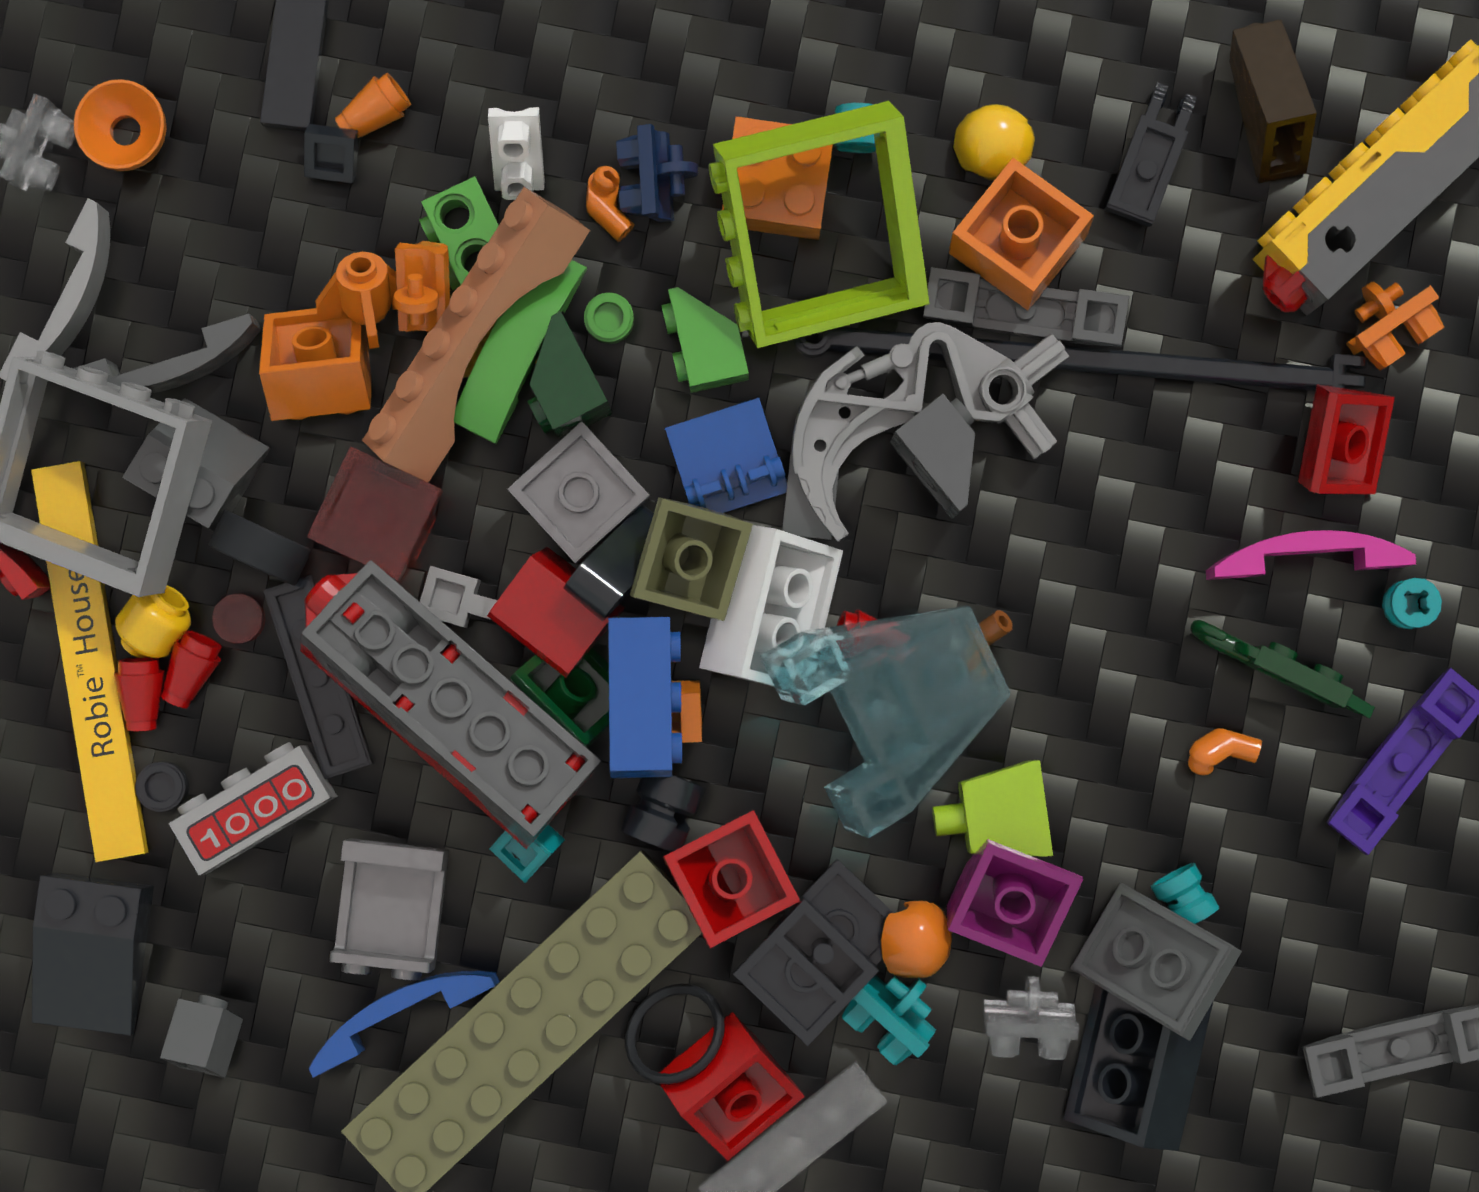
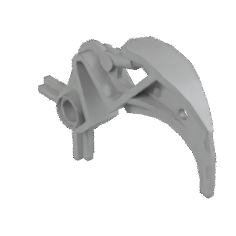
[792,322,1069,542]

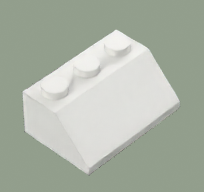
[699,525,843,695]

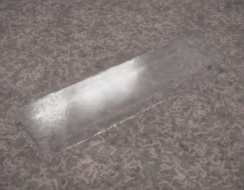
[699,1060,887,1192]

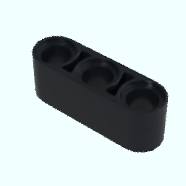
[563,504,654,621]

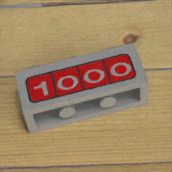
[168,742,338,876]

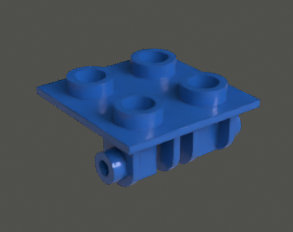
[665,398,787,513]

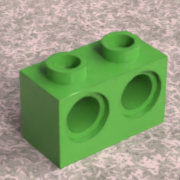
[419,176,499,291]

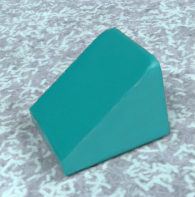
[489,824,565,883]

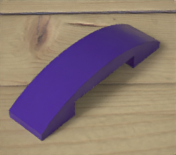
[1327,668,1479,855]

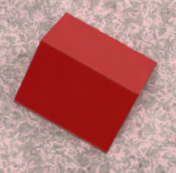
[1298,384,1395,494]
[487,547,625,678]

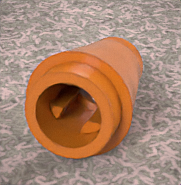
[335,73,411,138]

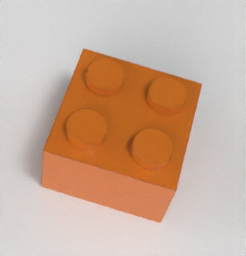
[722,116,833,240]
[949,158,1094,311]

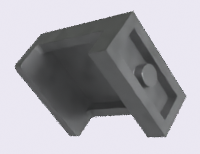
[329,838,449,980]

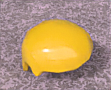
[953,104,1035,180]

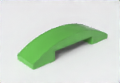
[454,260,588,444]

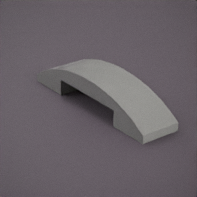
[0,199,110,381]

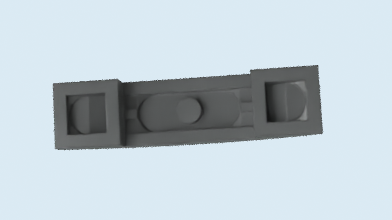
[923,267,1129,347]
[72,314,261,394]
[1303,1004,1479,1098]

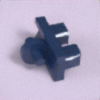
[616,124,698,223]

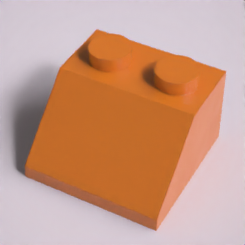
[259,308,372,421]

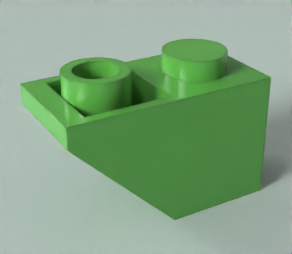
[661,287,749,393]

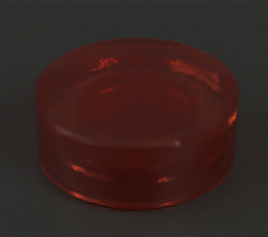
[212,594,265,644]

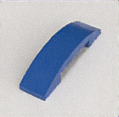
[309,971,500,1077]

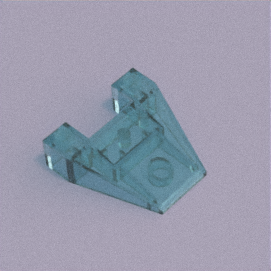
[760,606,1011,838]

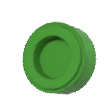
[584,292,634,344]

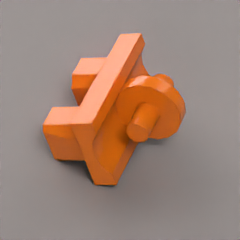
[394,241,450,332]
[1346,282,1444,371]

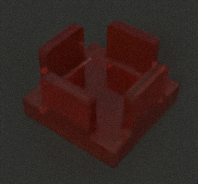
[307,446,443,581]

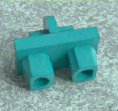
[842,975,936,1065]

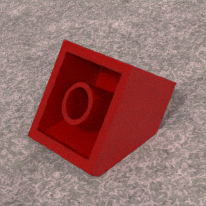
[663,810,800,948]
[659,1012,805,1161]

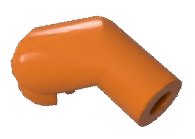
[586,166,634,242]
[1187,728,1262,776]

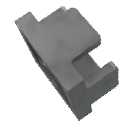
[508,421,650,564]

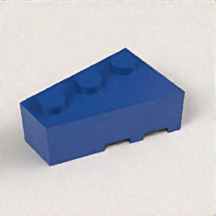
[608,617,682,778]

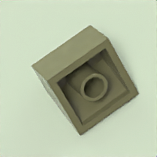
[630,497,753,621]

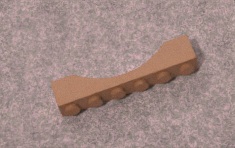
[362,187,591,483]

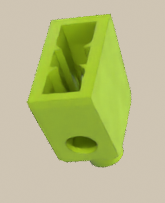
[932,760,1053,857]

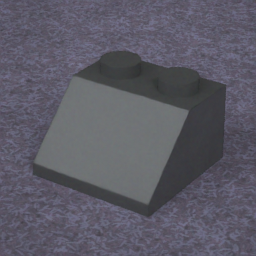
[890,394,975,519]
[122,398,271,531]

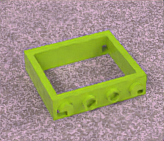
[709,101,930,348]

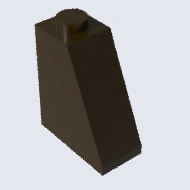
[1229,19,1317,183]

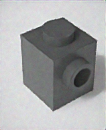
[160,995,243,1078]

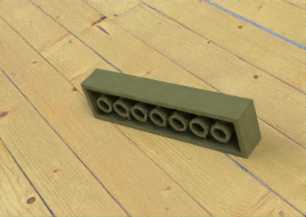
[341,849,702,1192]

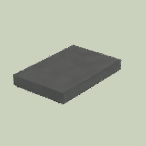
[1070,882,1242,1041]

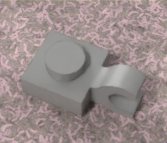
[420,566,497,628]

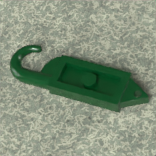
[1190,620,1375,719]

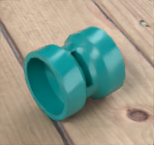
[1151,863,1219,924]

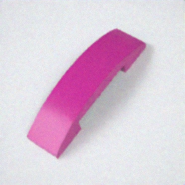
[1206,530,1416,580]

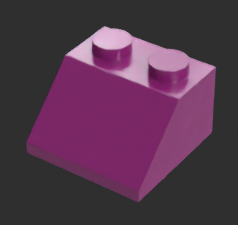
[947,839,1083,967]

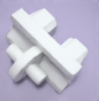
[488,107,545,200]

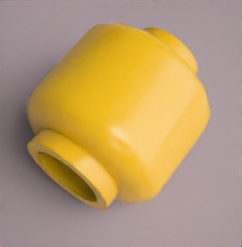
[115,585,191,659]

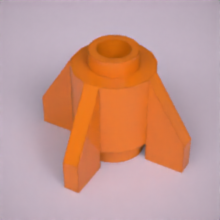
[315,252,397,349]

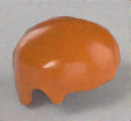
[881,900,952,978]

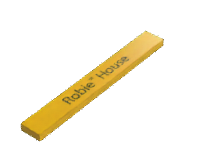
[31,461,149,862]

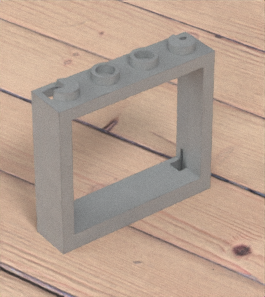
[0,350,212,597]

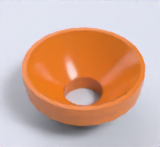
[74,79,167,171]

